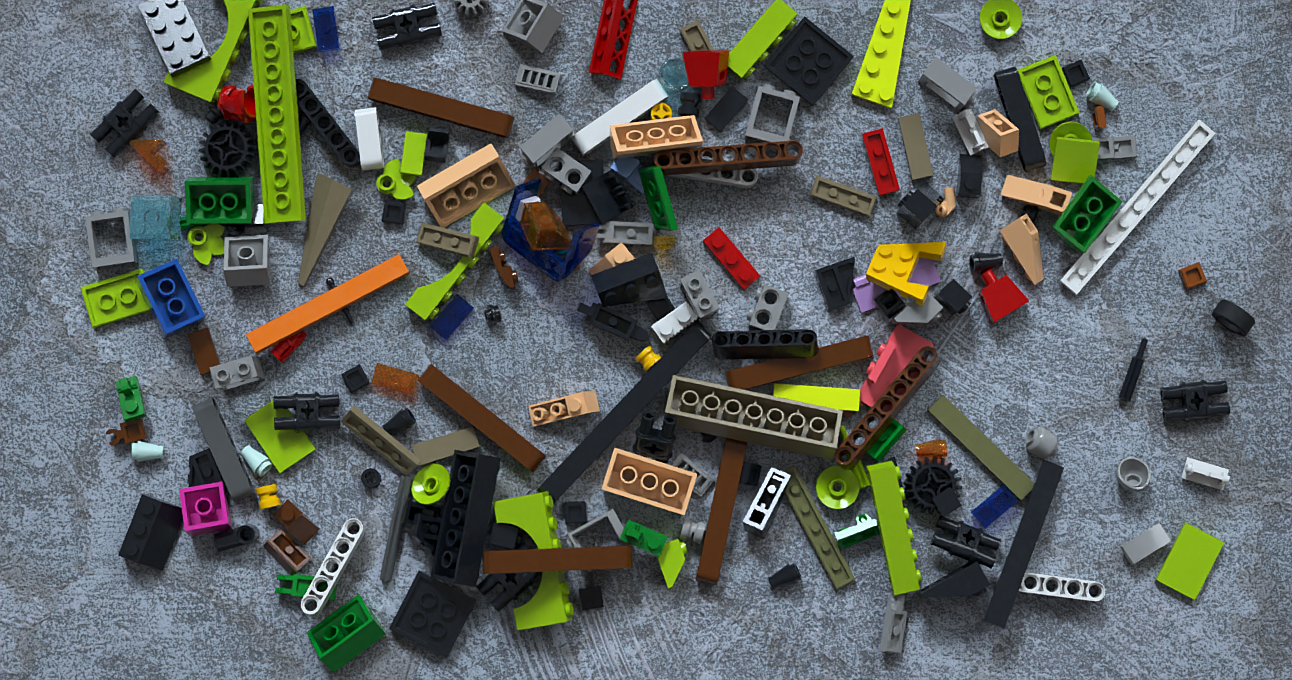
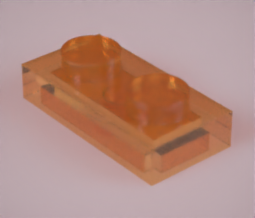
[371,363,419,395]

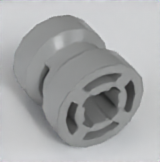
[679,518,706,544]

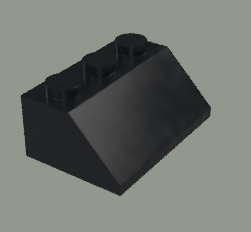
[118,494,183,570]

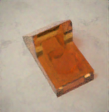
[130,140,169,176]

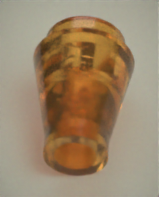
[916,438,948,459]

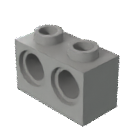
[541,147,592,195]
[746,284,789,330]

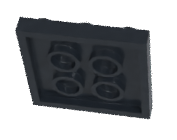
[764,16,854,107]
[389,570,477,658]

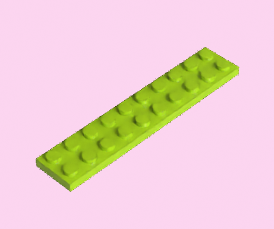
[248,4,306,224]

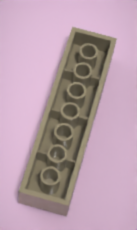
[663,375,843,460]

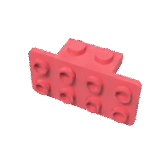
[860,325,934,412]

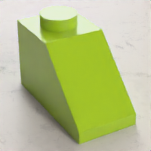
[657,539,688,588]

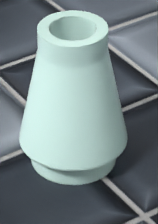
[1086,82,1119,111]
[131,441,163,462]
[240,445,272,477]

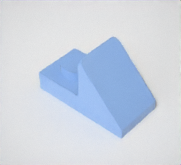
[610,157,645,195]

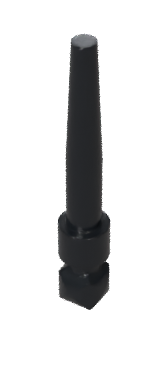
[326,277,354,324]

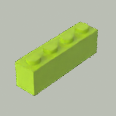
[727,0,798,81]

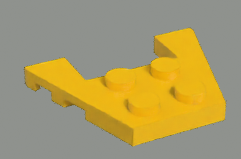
[866,242,946,306]

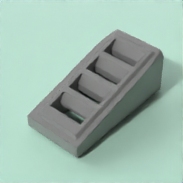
[515,64,561,96]
[671,453,714,497]

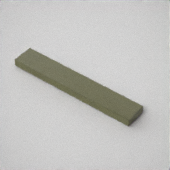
[927,395,1034,500]
[783,465,856,590]

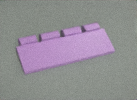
[852,258,941,313]

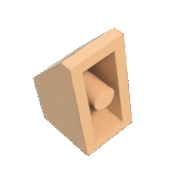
[977,109,1019,157]
[589,242,635,275]

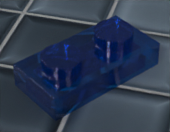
[312,6,340,53]
[430,294,474,341]
[971,484,1018,529]

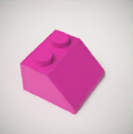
[179,482,232,536]

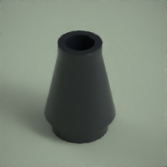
[969,252,1003,274]
[382,408,416,435]
[768,563,802,589]

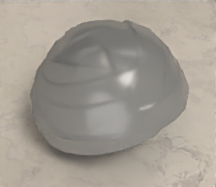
[1116,457,1151,492]

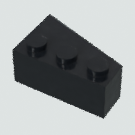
[896,181,943,230]
[591,253,668,307]

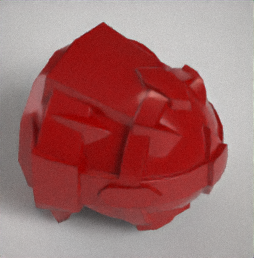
[217,83,256,123]

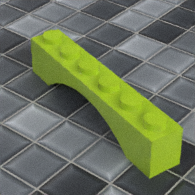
[405,202,505,322]

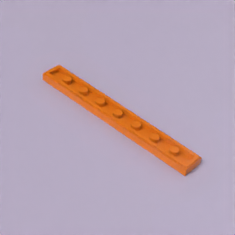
[246,254,410,355]

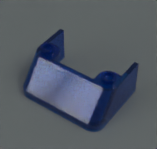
[502,178,600,282]

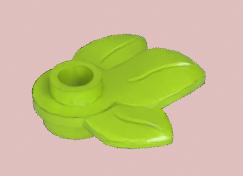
[376,159,417,200]
[188,223,225,265]

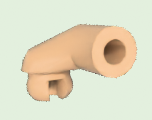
[935,187,956,217]

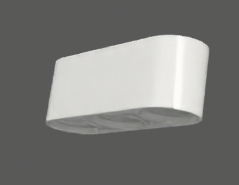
[355,107,384,171]

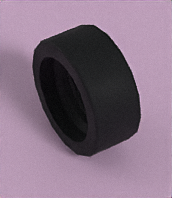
[1212,299,1255,336]

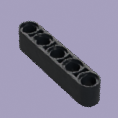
[994,66,1047,172]
[295,79,361,168]
[711,329,819,360]

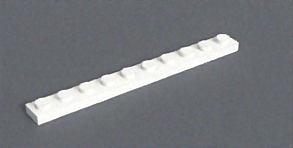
[1059,120,1215,295]

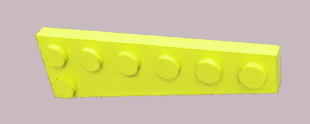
[851,0,911,109]

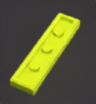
[773,383,860,411]

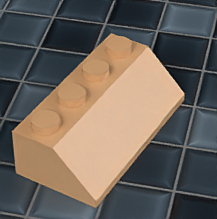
[610,115,703,159]
[417,144,516,228]
[602,448,697,515]

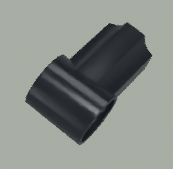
[213,524,260,552]

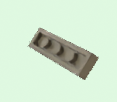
[340,405,421,476]

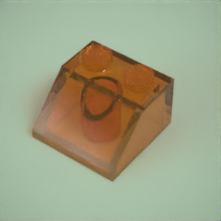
[519,202,574,250]

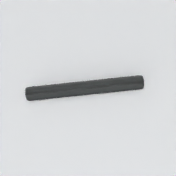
[380,475,412,582]

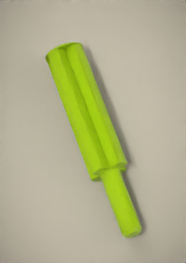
[839,425,870,489]

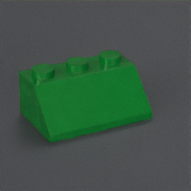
[1052,175,1123,253]
[185,177,255,224]
[306,594,386,673]

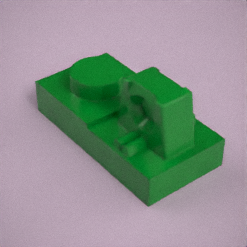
[115,376,147,423]
[867,419,907,462]
[834,513,880,550]
[619,520,668,557]

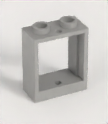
[918,57,977,111]
[745,84,800,143]
[520,114,574,169]
[85,208,139,270]
[679,270,720,321]
[210,355,266,391]
[566,509,634,572]

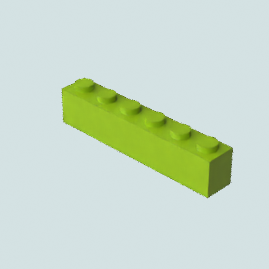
[866,461,922,595]

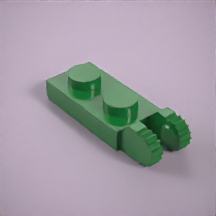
[275,574,337,601]

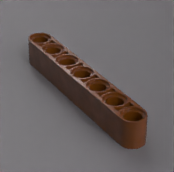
[367,78,515,138]
[654,141,803,176]
[725,335,874,390]
[835,346,940,470]
[417,364,546,473]
[696,438,747,585]
[483,546,633,574]

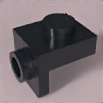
[424,127,450,163]

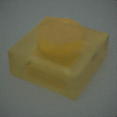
[653,235,675,251]

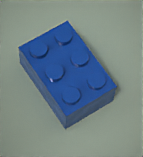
[136,259,205,339]

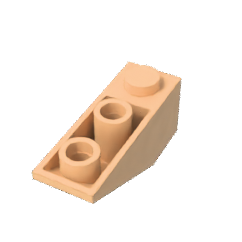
[1000,175,1072,216]
[1000,214,1044,285]
[528,390,600,427]

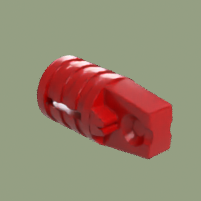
[269,330,307,364]

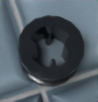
[361,468,381,488]

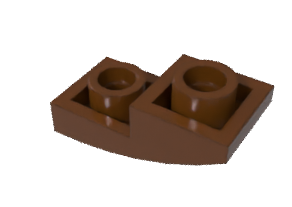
[490,246,518,289]

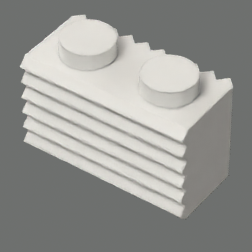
[651,302,697,344]

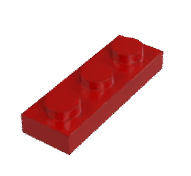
[862,128,900,196]
[703,227,760,290]

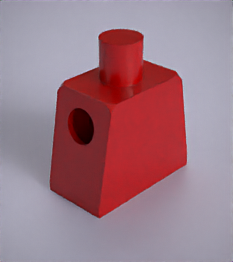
[683,50,729,99]
[978,269,1029,324]

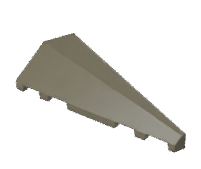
[298,173,354,287]

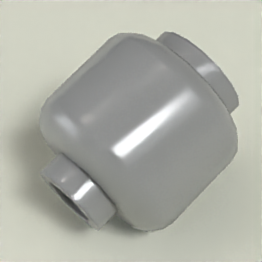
[1025,427,1058,459]

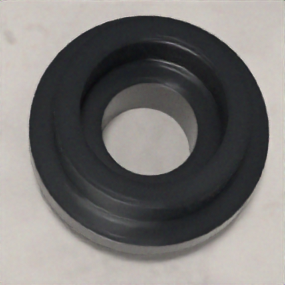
[484,304,501,326]

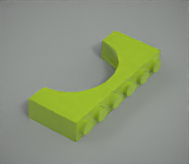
[164,0,264,105]
[493,491,574,630]

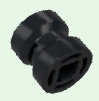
[678,92,701,118]

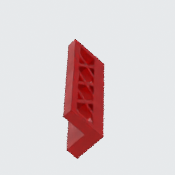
[589,0,638,80]

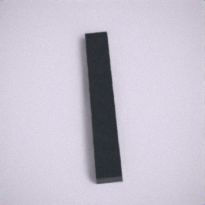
[983,460,1064,629]

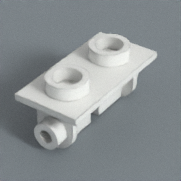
[952,109,988,156]
[1181,457,1230,490]

